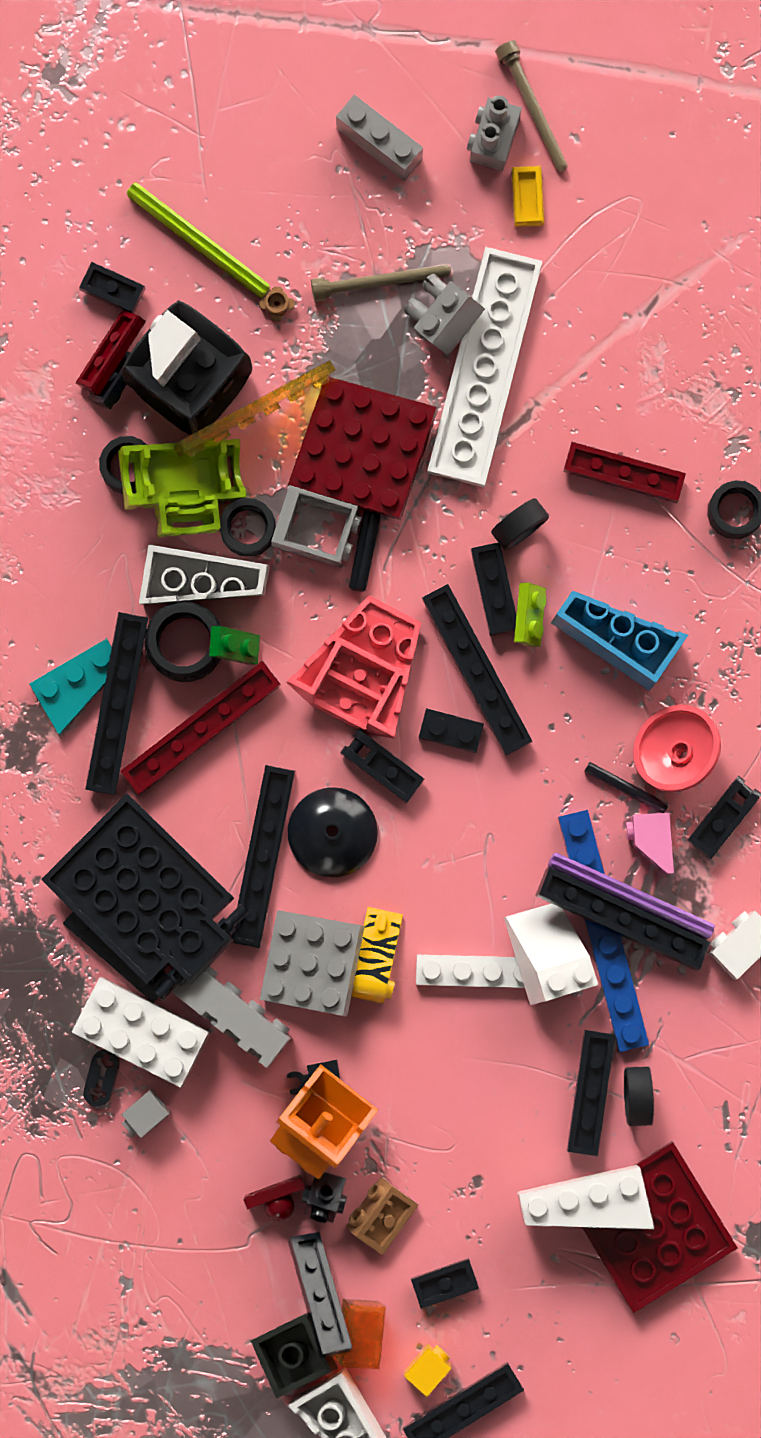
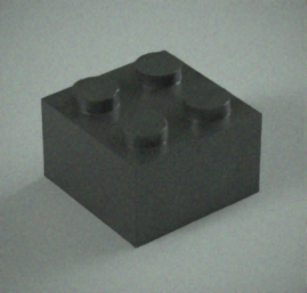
[250,1313,338,1399]

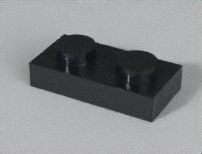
[79,262,146,314]
[87,352,130,410]
[418,708,484,753]
[411,1258,479,1309]

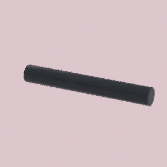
[584,761,669,813]

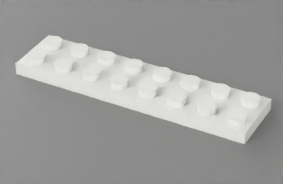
[427,247,542,487]

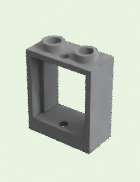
[271,485,362,568]

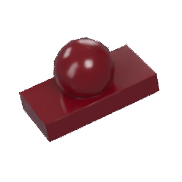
[243,1175,306,1222]

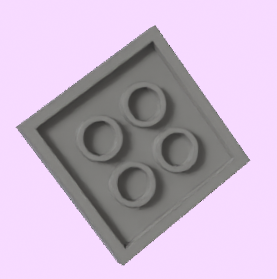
[260,910,365,1017]

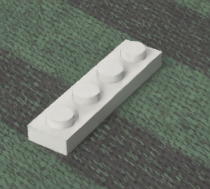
[416,954,525,988]

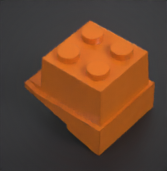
[270,1064,379,1179]

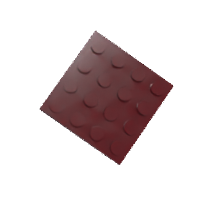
[288,376,438,520]
[582,1141,738,1313]

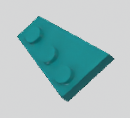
[29,638,112,736]

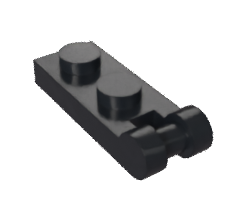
[340,729,425,803]
[686,775,761,859]

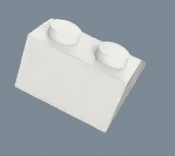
[504,903,598,1005]

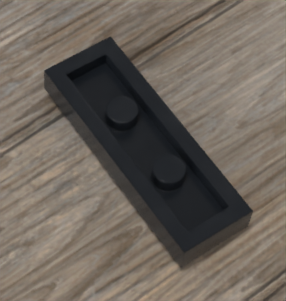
[470,542,517,636]

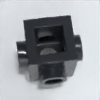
[301,1172,347,1223]

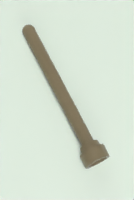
[495,40,567,172]
[311,264,451,302]

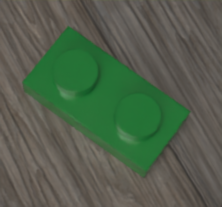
[209,626,260,665]

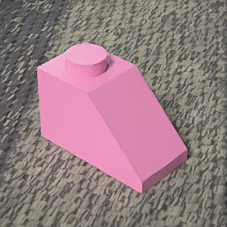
[626,813,674,875]

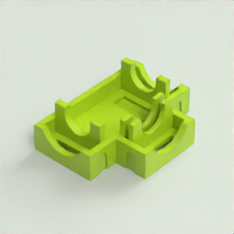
[118,439,246,537]

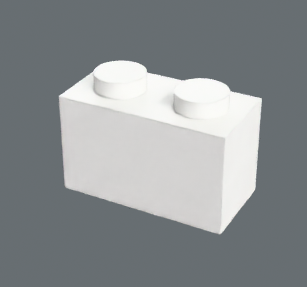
[708,911,761,980]

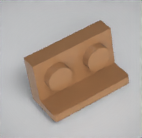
[346,1177,418,1255]

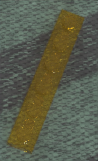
[173,360,336,458]

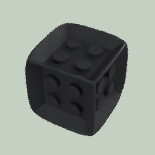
[122,300,253,439]

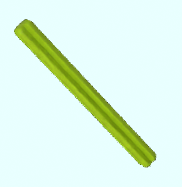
[127,183,270,298]

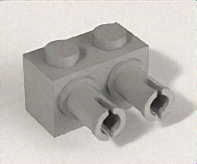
[467,96,522,171]
[404,274,485,355]

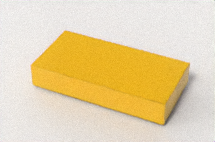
[511,166,544,227]

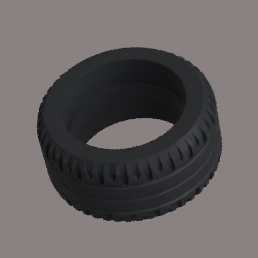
[144,601,221,682]

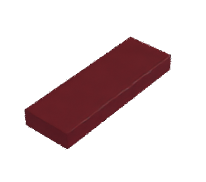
[76,310,146,395]

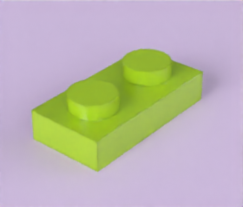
[514,583,546,647]

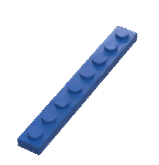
[558,810,649,1052]

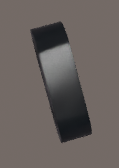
[83,1049,120,1107]

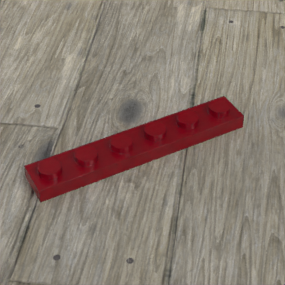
[120,661,281,796]

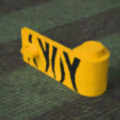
[351,907,403,1004]

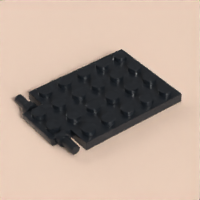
[41,793,249,1000]

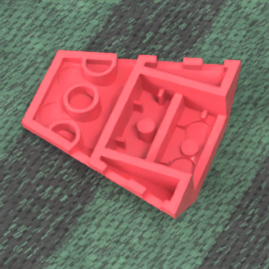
[287,595,421,738]

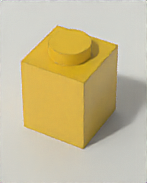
[403,1344,452,1397]

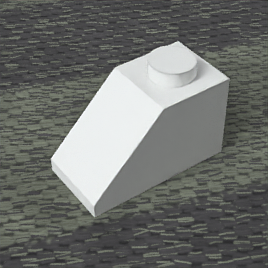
[148,310,201,387]

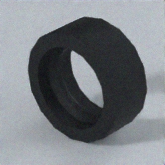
[99,436,147,494]
[707,480,761,539]
[220,498,276,557]
[491,498,549,550]
[624,1067,654,1126]

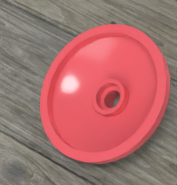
[633,705,721,792]

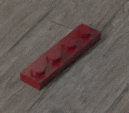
[563,442,686,503]

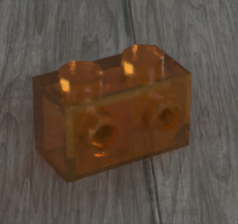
[334,1299,386,1369]

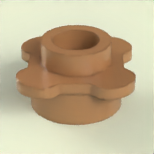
[259,286,295,322]

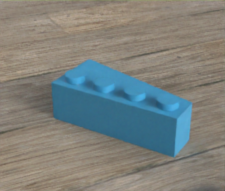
[551,591,688,691]

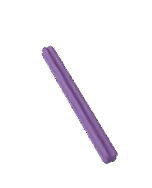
[548,853,715,939]

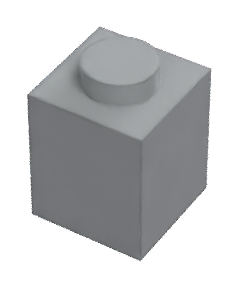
[121,1090,171,1138]

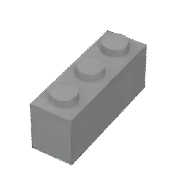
[336,94,423,181]

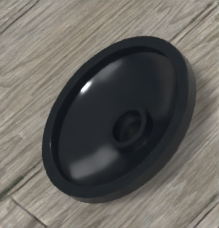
[288,787,378,878]

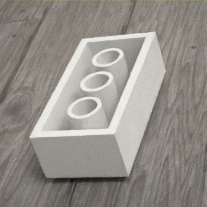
[72,977,211,1088]

